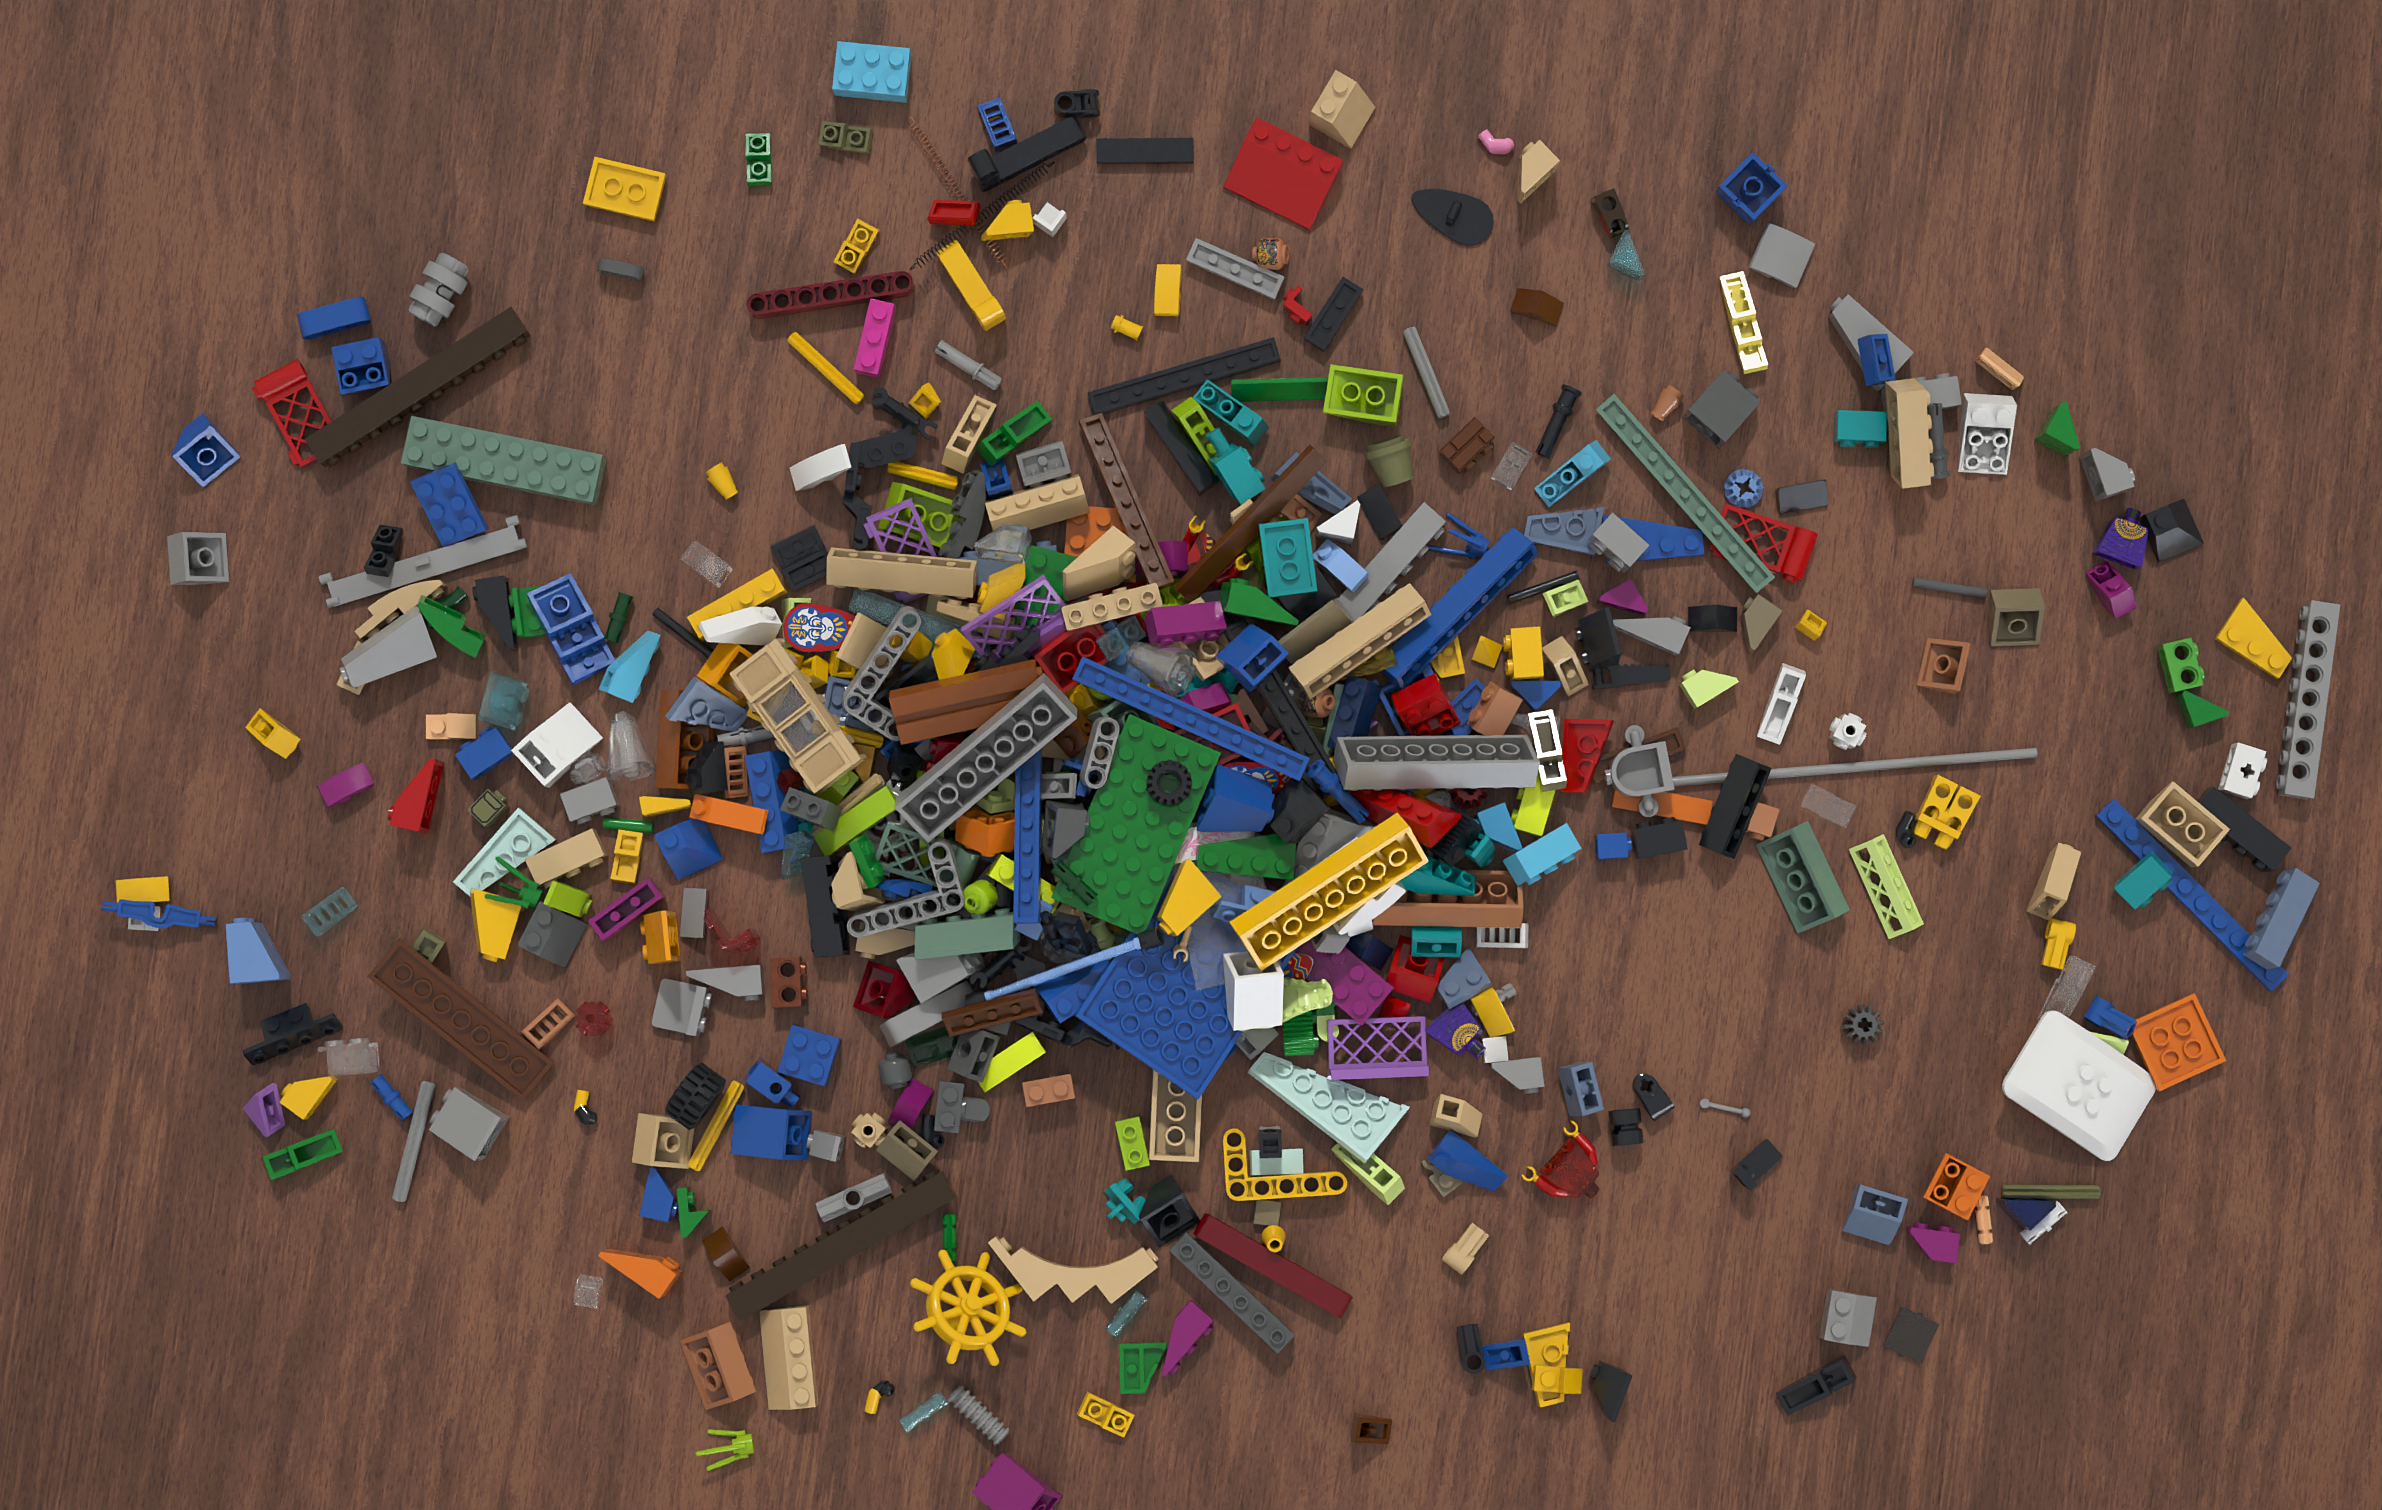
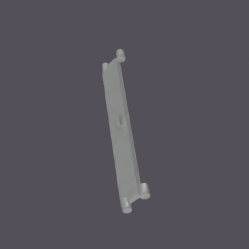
[319,515,528,608]

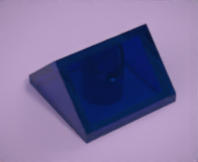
[1996,1198,2056,1231]

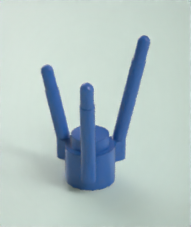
[1428,513,1490,559]

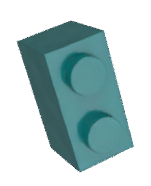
[1833,410,1887,448]
[2114,851,2172,909]
[1410,926,1462,957]

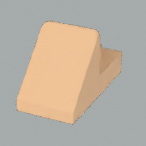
[426,713,477,740]

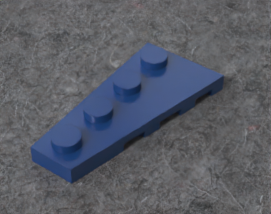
[1602,515,1704,564]

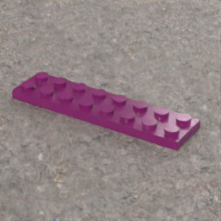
[1255,877,1394,1026]

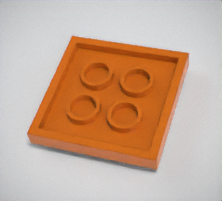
[1064,506,1136,584]
[2131,993,2226,1091]

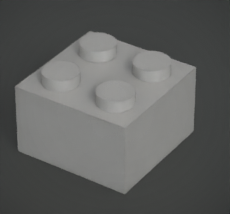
[1588,512,1649,573]

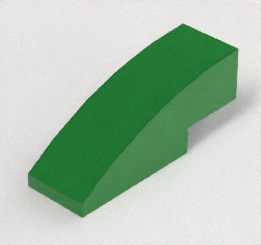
[976,400,1052,467]
[417,595,485,658]
[261,1129,343,1181]

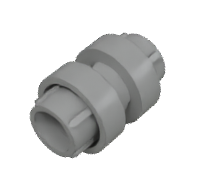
[408,253,468,327]

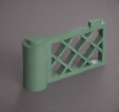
[875,820,981,899]

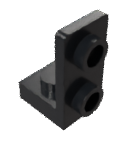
[1730,1139,1783,1191]

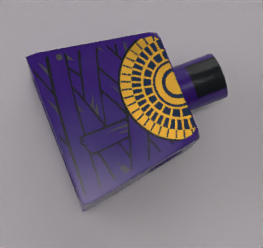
[2092,508,2148,570]
[1425,1002,1486,1059]

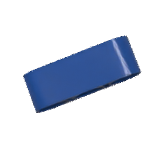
[297,297,371,340]

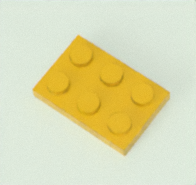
[583,157,666,222]

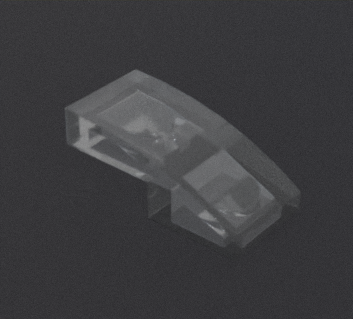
[1801,784,1857,829]

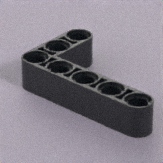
[968,116,1087,192]

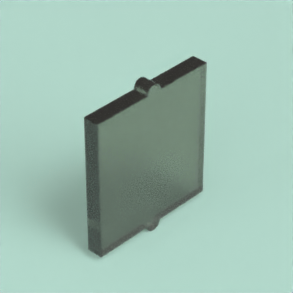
[1883,1306,1939,1363]

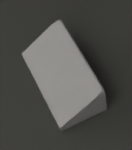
[680,888,709,939]

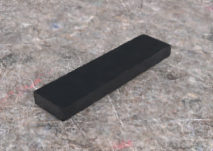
[1096,138,1194,164]

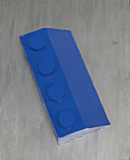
[745,749,813,854]

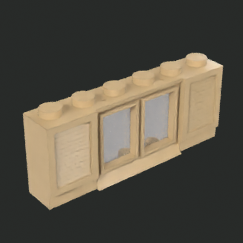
[729,638,868,794]

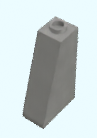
[1828,295,1914,392]
[339,606,437,688]

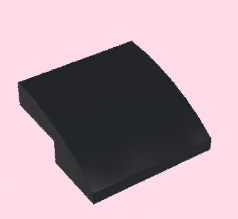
[770,525,828,592]

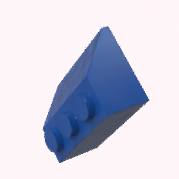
[1033,943,1109,1024]

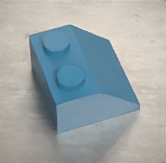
[1474,802,1523,852]

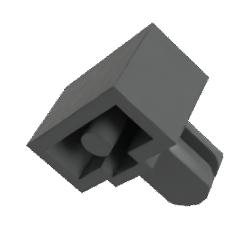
[934,1081,991,1133]

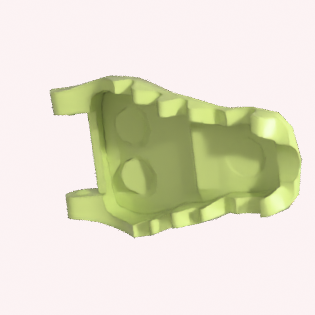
[1255,978,1333,1029]

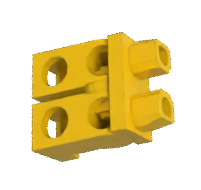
[1913,775,1981,850]

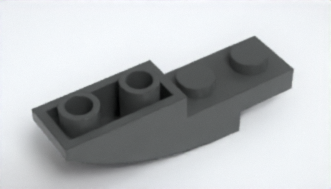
[939,470,986,559]

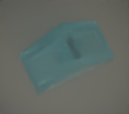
[1607,229,1645,281]

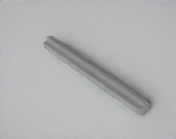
[392,1081,435,1202]

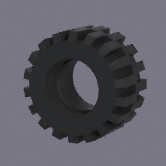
[665,1062,726,1130]

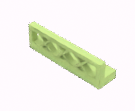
[1849,834,1924,939]

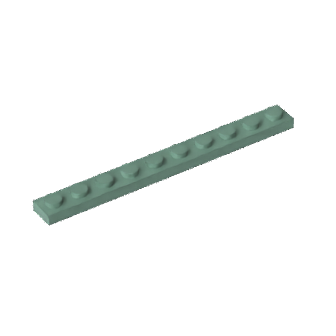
[1596,394,1775,594]

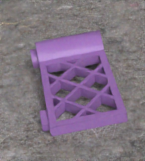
[863,498,937,604]

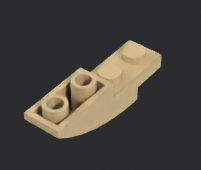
[354,580,447,641]

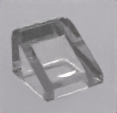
[573,1274,603,1309]

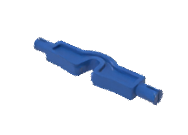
[101,899,216,928]

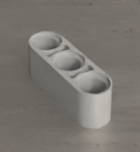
[1080,717,1119,789]

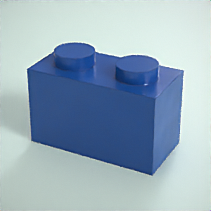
[455,727,514,781]

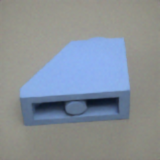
[1313,539,1370,593]

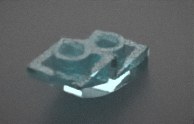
[1096,615,1147,662]

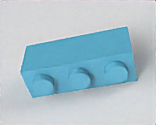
[1503,823,1582,886]

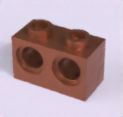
[770,957,808,1008]

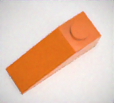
[690,794,769,834]

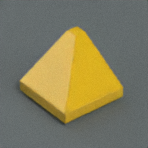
[909,382,941,419]
[1471,636,1503,668]

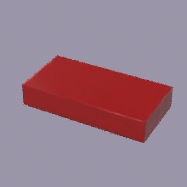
[927,200,981,225]

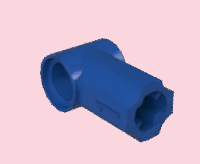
[2083,996,2137,1040]

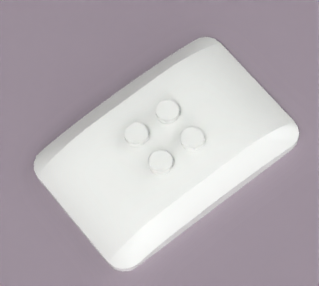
[2002,1010,2156,1161]

